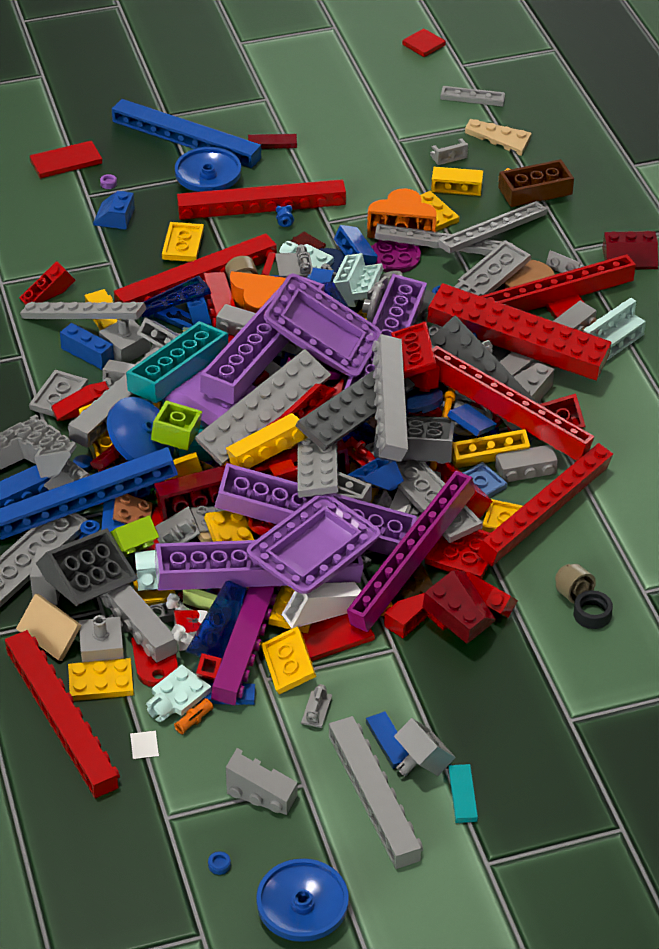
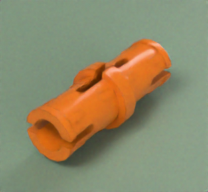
[174,698,214,734]

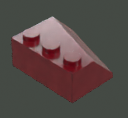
[422,570,495,644]

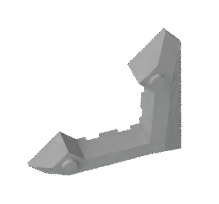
[0,414,77,478]

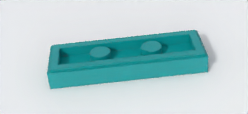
[448,764,478,823]

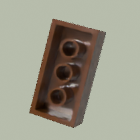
[498,159,574,207]

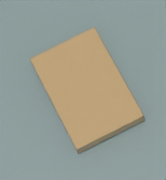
[16,594,82,661]

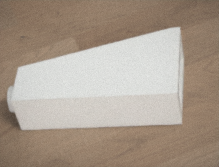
[282,582,361,628]

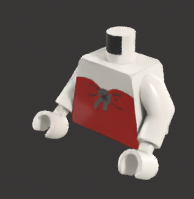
[166,593,222,651]

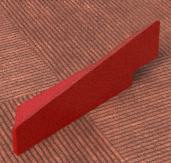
[267,383,337,426]

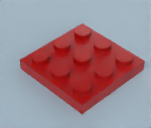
[425,529,490,579]

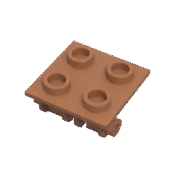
[113,494,152,524]

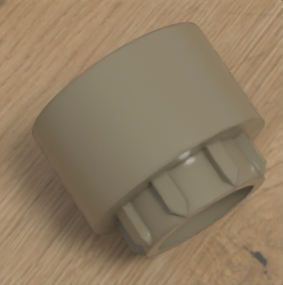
[225,256,258,285]
[555,564,596,603]

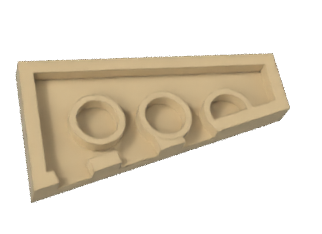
[465,119,532,156]

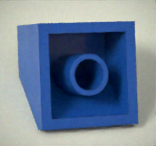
[93,191,135,229]
[348,458,404,491]

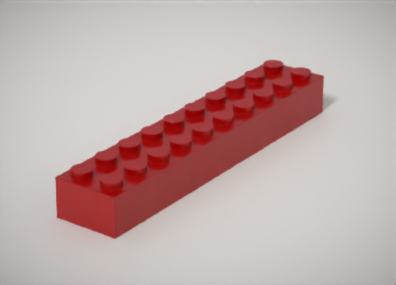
[427,283,612,381]

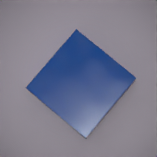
[447,404,497,436]

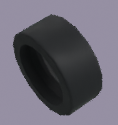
[573,590,613,629]

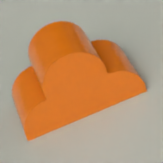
[367,188,437,238]
[230,271,286,313]

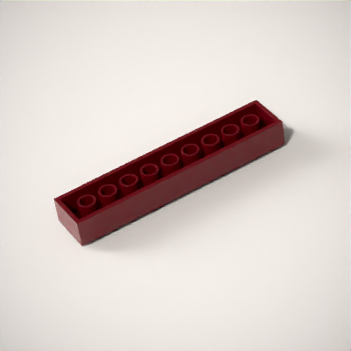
[154,439,350,521]

